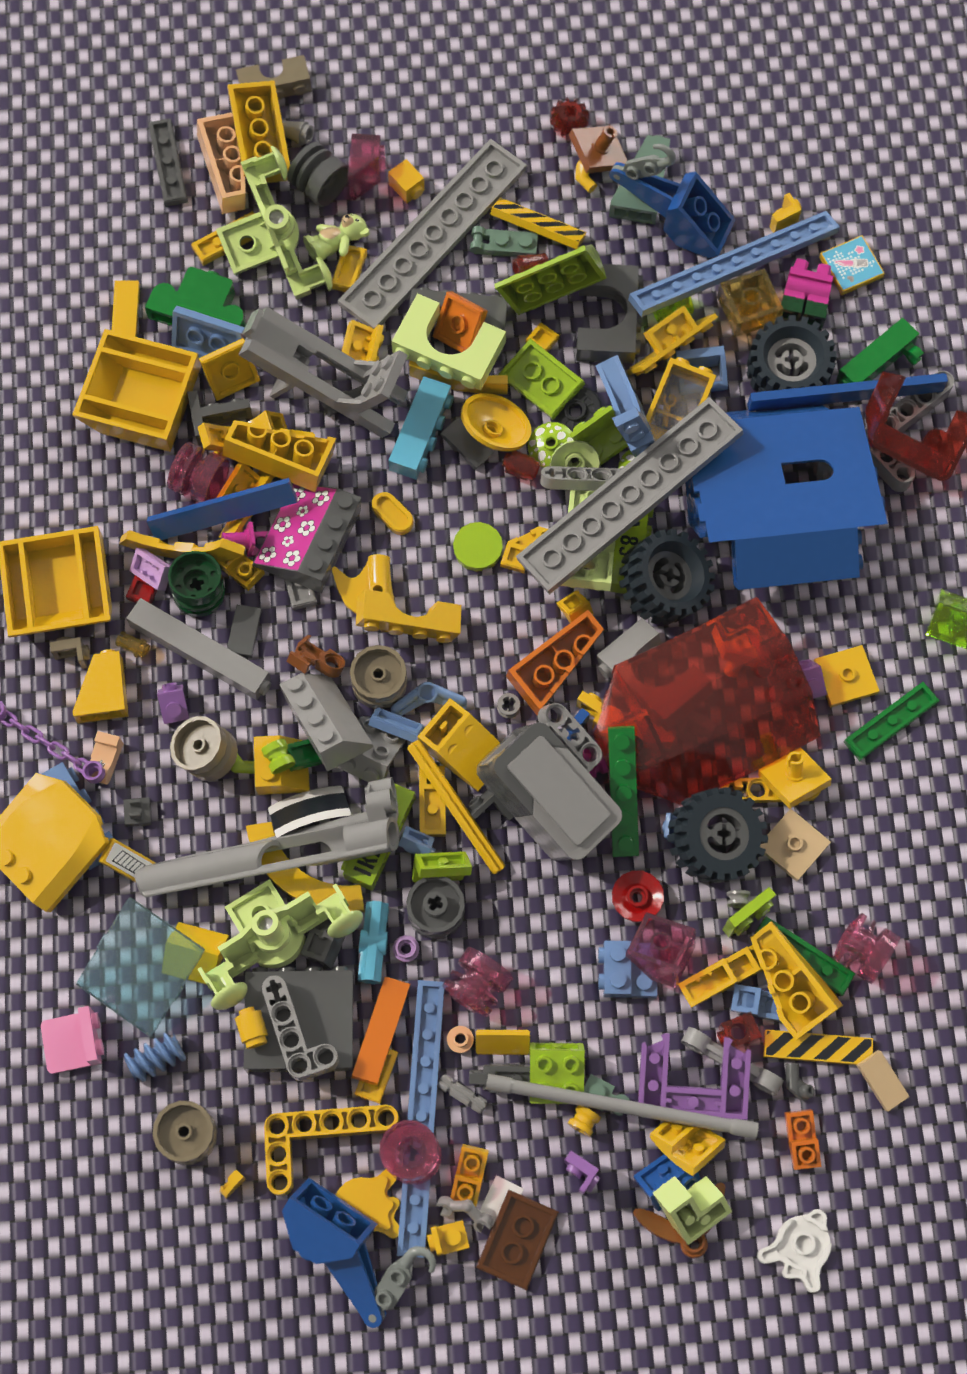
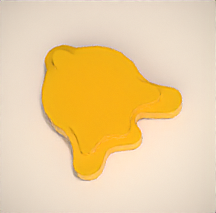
[335,1168,400,1239]

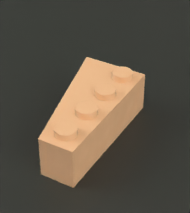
[197,112,246,214]

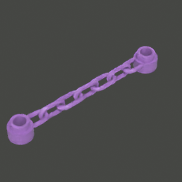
[0,701,105,784]

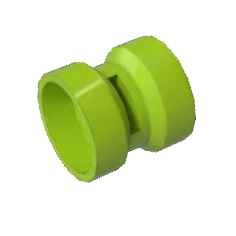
[261,739,296,774]

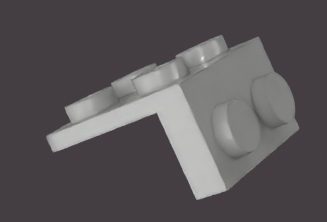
[337,716,406,782]

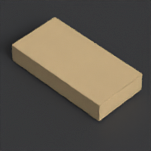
[856,1050,910,1112]

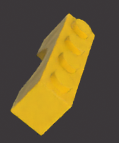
[356,589,462,643]

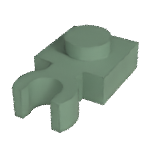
[584,1074,630,1116]

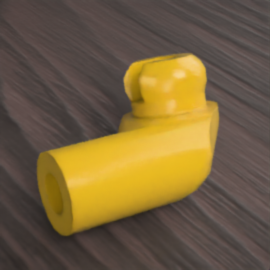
[575,160,597,193]

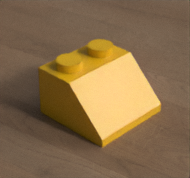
[254,735,310,795]

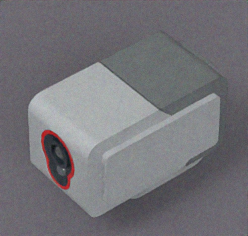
[477,703,622,861]

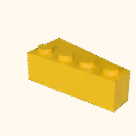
[223,420,336,492]

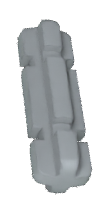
[437,1075,487,1113]

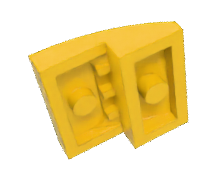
[650,1121,726,1176]

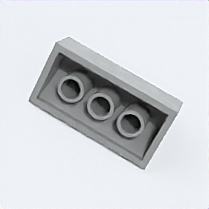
[279,673,374,771]

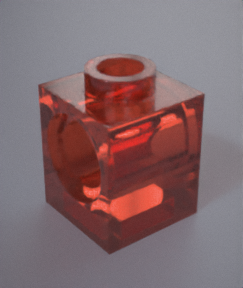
[717,1012,762,1049]

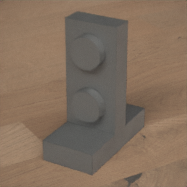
[187,390,253,446]

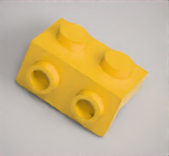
[342,320,384,361]

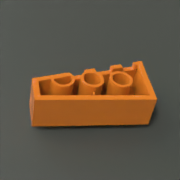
[506,610,604,716]

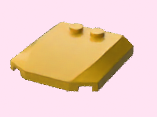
[0,773,109,912]

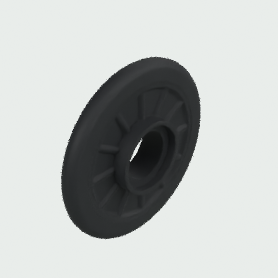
[550,387,602,432]

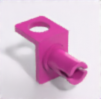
[221,522,268,557]

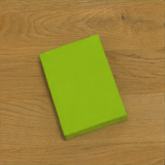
[498,338,585,420]

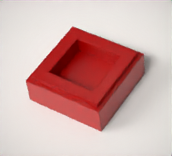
[126,575,158,604]

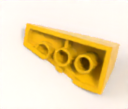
[750,921,843,1040]

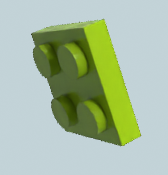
[722,887,776,937]

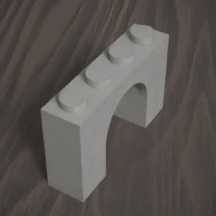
[597,618,713,731]

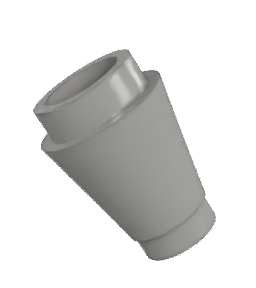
[282,120,314,145]

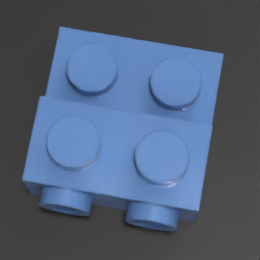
[598,941,657,998]

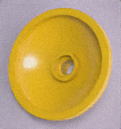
[461,393,531,451]

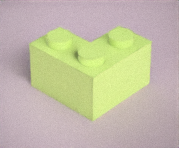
[653,1176,732,1245]

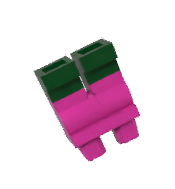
[778,258,833,329]

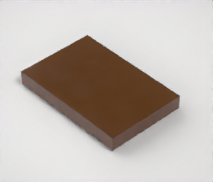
[476,1189,559,1291]

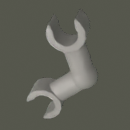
[436,1196,493,1233]

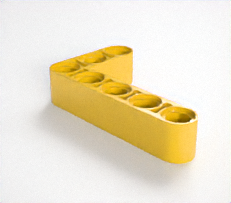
[264,1105,399,1197]

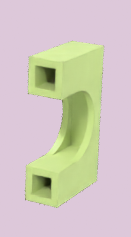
[392,293,506,391]

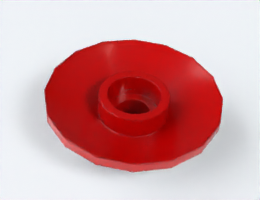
[612,870,664,922]

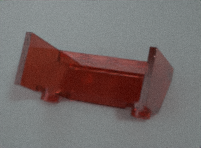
[865,372,967,481]

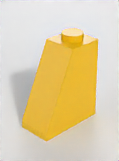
[73,649,129,723]

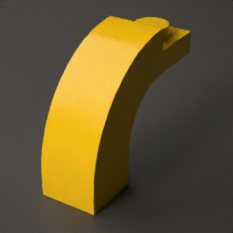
[197,410,287,458]

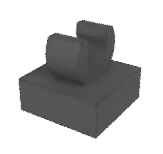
[123,797,152,827]

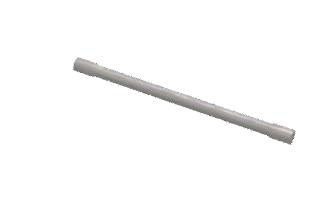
[485,1073,758,1139]

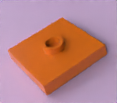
[432,291,488,352]

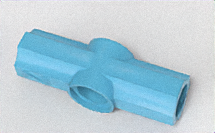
[358,901,389,984]

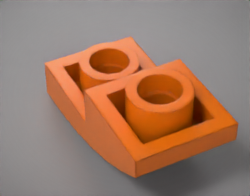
[784,1109,821,1170]

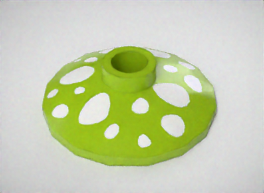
[528,422,573,468]

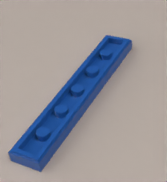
[147,478,298,540]

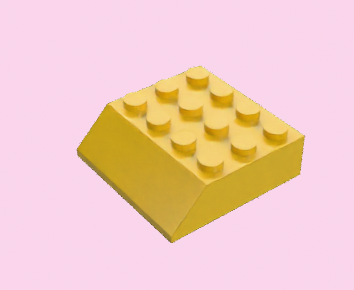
[72,329,201,452]
[0,526,112,638]

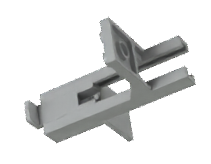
[239,307,408,437]

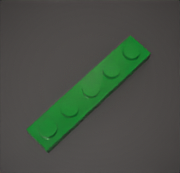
[608,726,639,857]

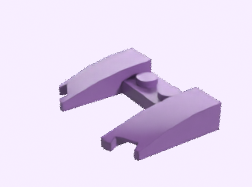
[638,1033,751,1120]

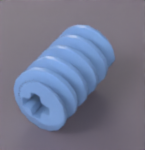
[124,1032,186,1082]

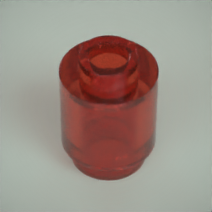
[502,450,541,481]

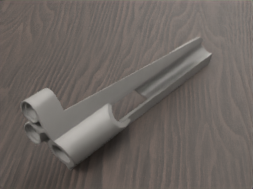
[135,777,399,898]

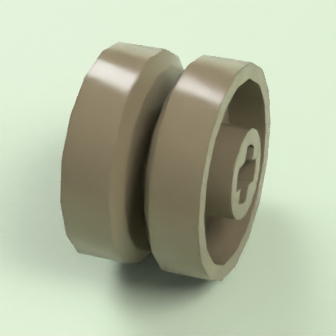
[350,645,408,709]
[170,716,238,781]
[153,1101,217,1165]

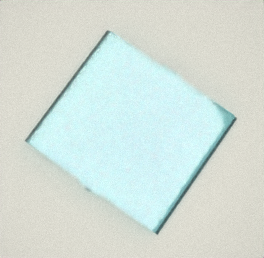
[76,897,205,1037]

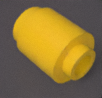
[235,1007,268,1049]

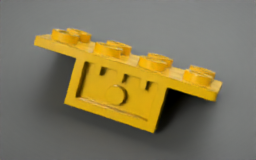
[626,305,718,376]

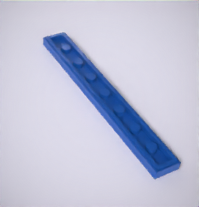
[747,373,948,412]

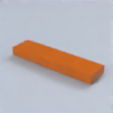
[352,976,410,1086]

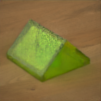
[925,589,967,649]

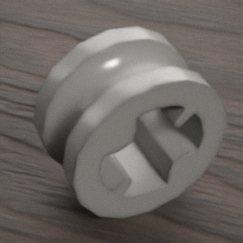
[497,693,520,719]
[727,890,750,908]

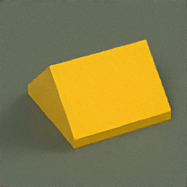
[163,922,229,985]

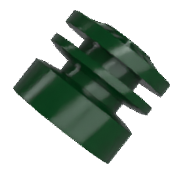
[168,551,226,617]

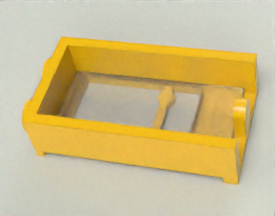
[646,357,716,441]

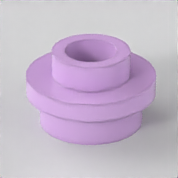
[393,935,419,962]

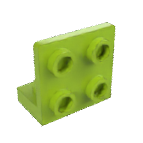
[570,405,628,467]
[529,1043,585,1104]

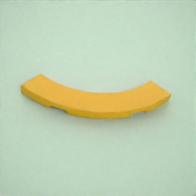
[119,530,245,562]
[246,822,365,912]

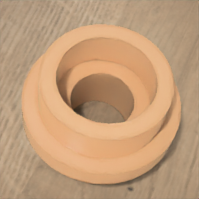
[447,1026,474,1053]

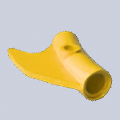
[332,554,396,632]

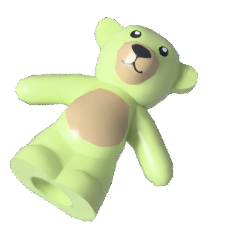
[303,213,370,262]

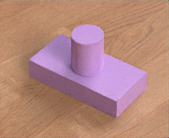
[129,548,171,591]

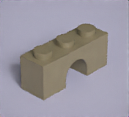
[236,55,312,100]

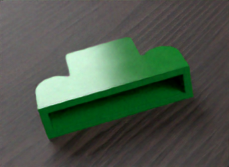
[145,267,246,327]

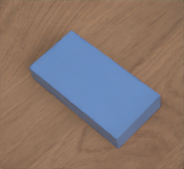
[368,707,424,742]

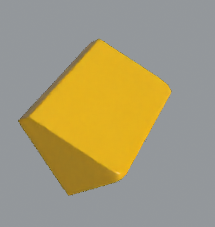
[476,1030,530,1055]

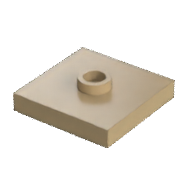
[760,809,831,882]

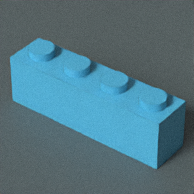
[388,376,454,480]

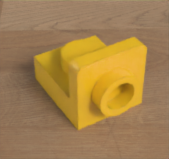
[769,193,802,233]
[427,1220,470,1256]

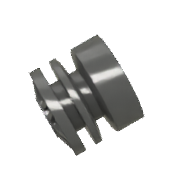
[287,142,351,207]

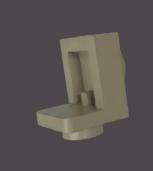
[50,637,91,669]

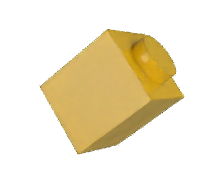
[388,159,425,204]

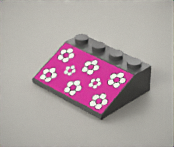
[252,483,361,593]

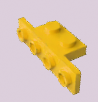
[216,462,276,538]

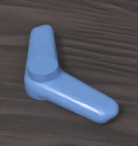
[391,682,467,716]

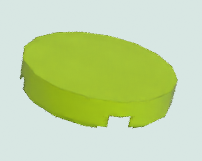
[453,522,503,571]

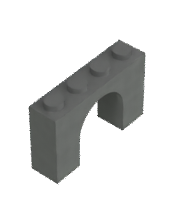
[576,264,643,364]
[409,287,508,361]

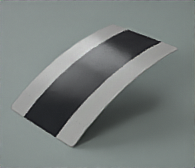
[268,786,351,837]

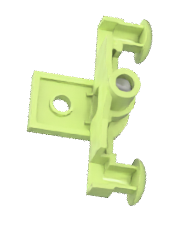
[216,146,333,300]
[198,879,363,1010]

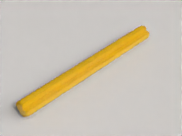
[407,740,505,874]

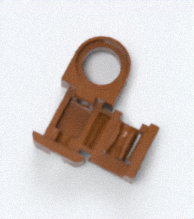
[286,635,345,678]

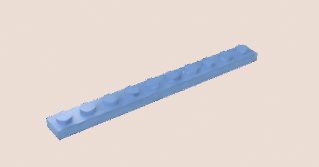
[628,211,840,317]
[397,980,445,1258]

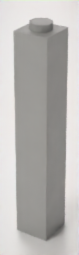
[126,598,271,700]

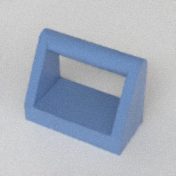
[674,346,728,395]

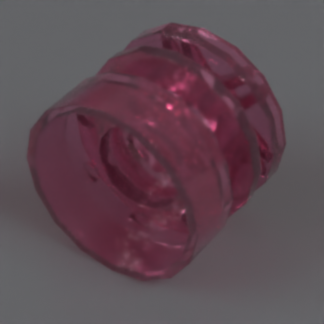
[167,442,230,503]
[832,912,901,984]
[442,947,514,1017]
[380,1120,442,1185]

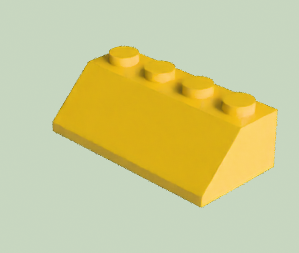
[227,81,290,183]

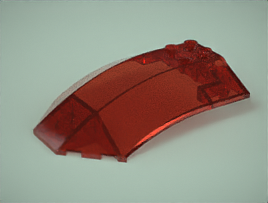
[592,597,821,805]

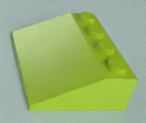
[494,244,607,315]

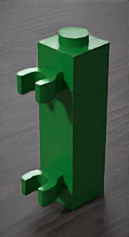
[836,317,924,400]

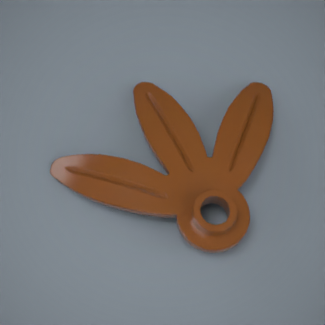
[633,1182,725,1258]

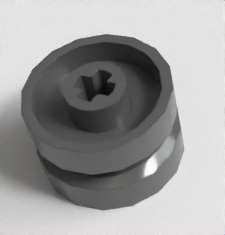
[406,877,465,940]

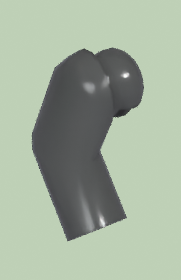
[785,1063,815,1101]

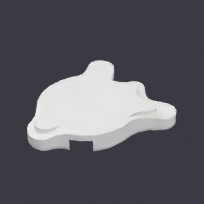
[757,1209,832,1293]

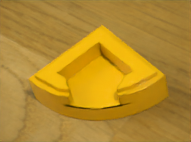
[220,1170,246,1199]

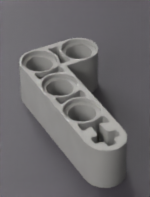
[262,975,339,1081]

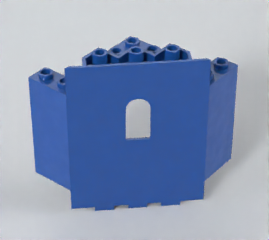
[685,404,888,590]

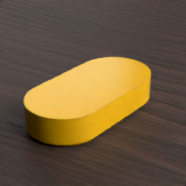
[372,492,413,535]

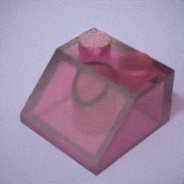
[348,133,386,201]
[626,912,696,988]

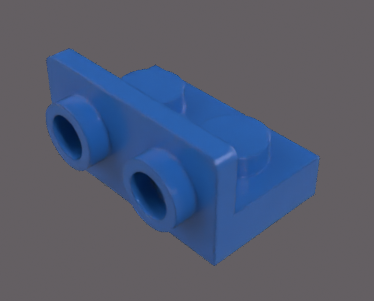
[633,1154,701,1212]

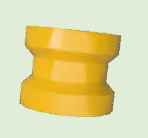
[567,1105,601,1137]

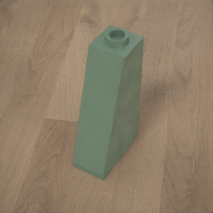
[609,135,670,225]

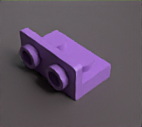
[564,1151,600,1195]

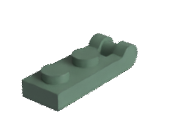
[470,226,538,258]

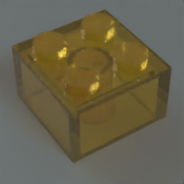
[717,268,783,337]

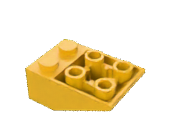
[417,698,500,792]

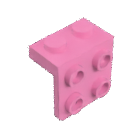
[41,1006,104,1074]

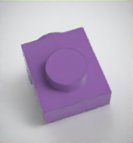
[790,659,827,702]
[157,682,189,724]

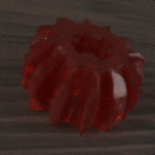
[550,97,589,138]

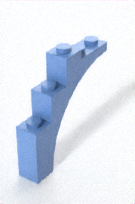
[595,355,655,458]

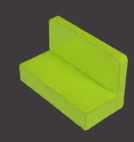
[412,851,472,883]

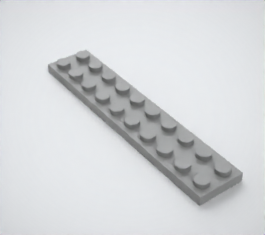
[338,139,527,329]
[516,397,743,595]

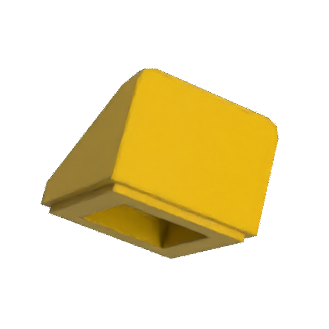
[557,590,594,623]

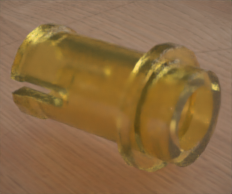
[115,631,150,658]

